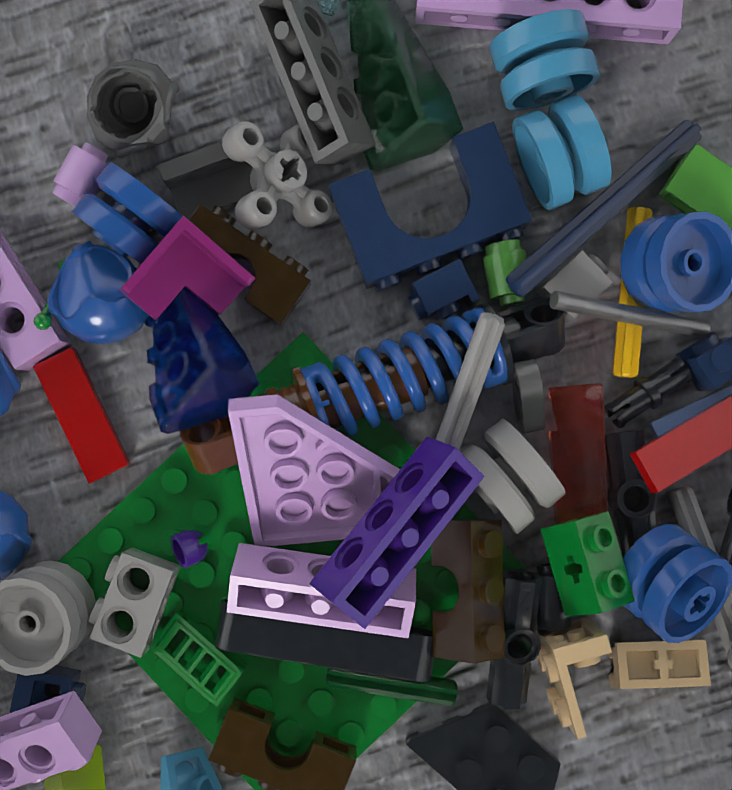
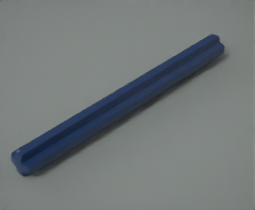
[505,120,702,297]

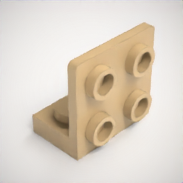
[537,617,612,740]

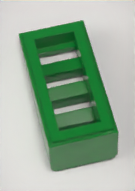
[150,611,248,707]

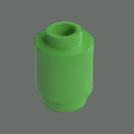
[483,239,533,306]

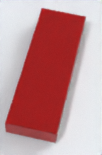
[33,347,131,484]
[629,394,732,493]

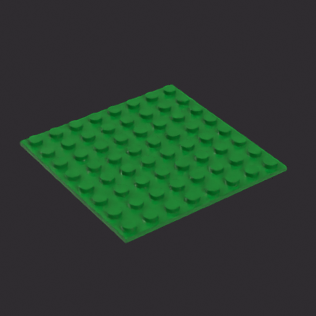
[57,332,528,790]

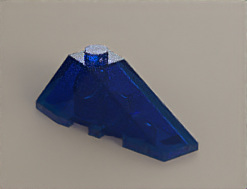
[145,286,260,434]

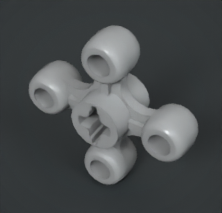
[222,121,333,230]

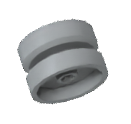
[461,418,566,534]
[0,560,96,676]

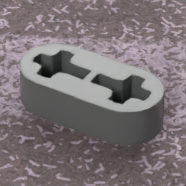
[512,358,545,434]

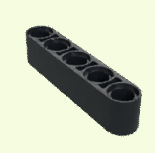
[215,599,434,682]

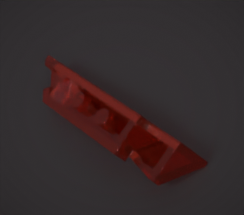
[548,383,608,524]

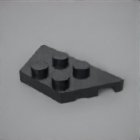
[406,702,561,790]

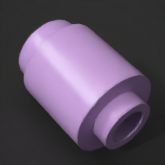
[52,142,108,206]

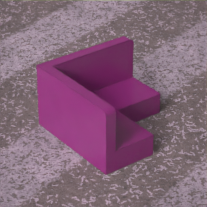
[119,216,255,320]

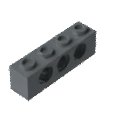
[249,0,376,165]

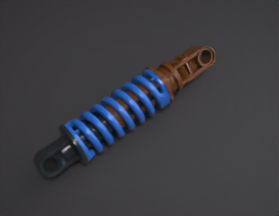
[180,297,565,474]

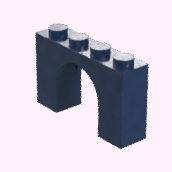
[328,121,532,292]

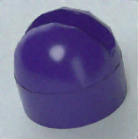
[170,529,208,569]

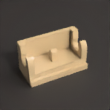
[608,640,711,689]

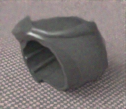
[87,59,180,158]

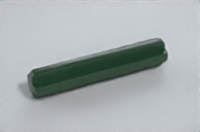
[326,667,458,706]

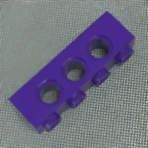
[309,437,485,629]

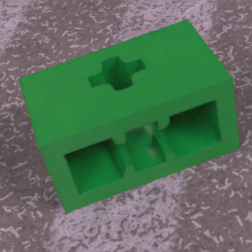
[540,511,635,617]

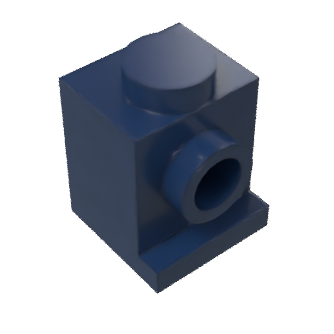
[408,259,480,321]
[675,332,732,391]
[10,665,86,713]

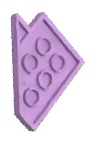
[228,394,400,547]

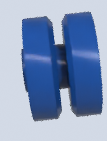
[71,162,183,264]
[620,211,732,312]
[623,524,732,643]

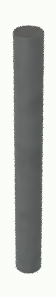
[550,291,710,338]

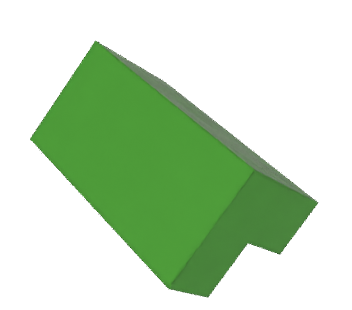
[658,144,732,229]

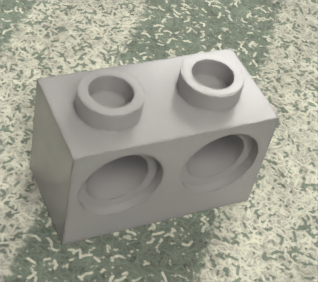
[89,547,181,658]

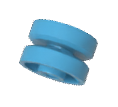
[489,9,601,111]
[512,94,612,211]

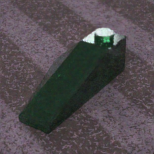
[347,0,464,171]

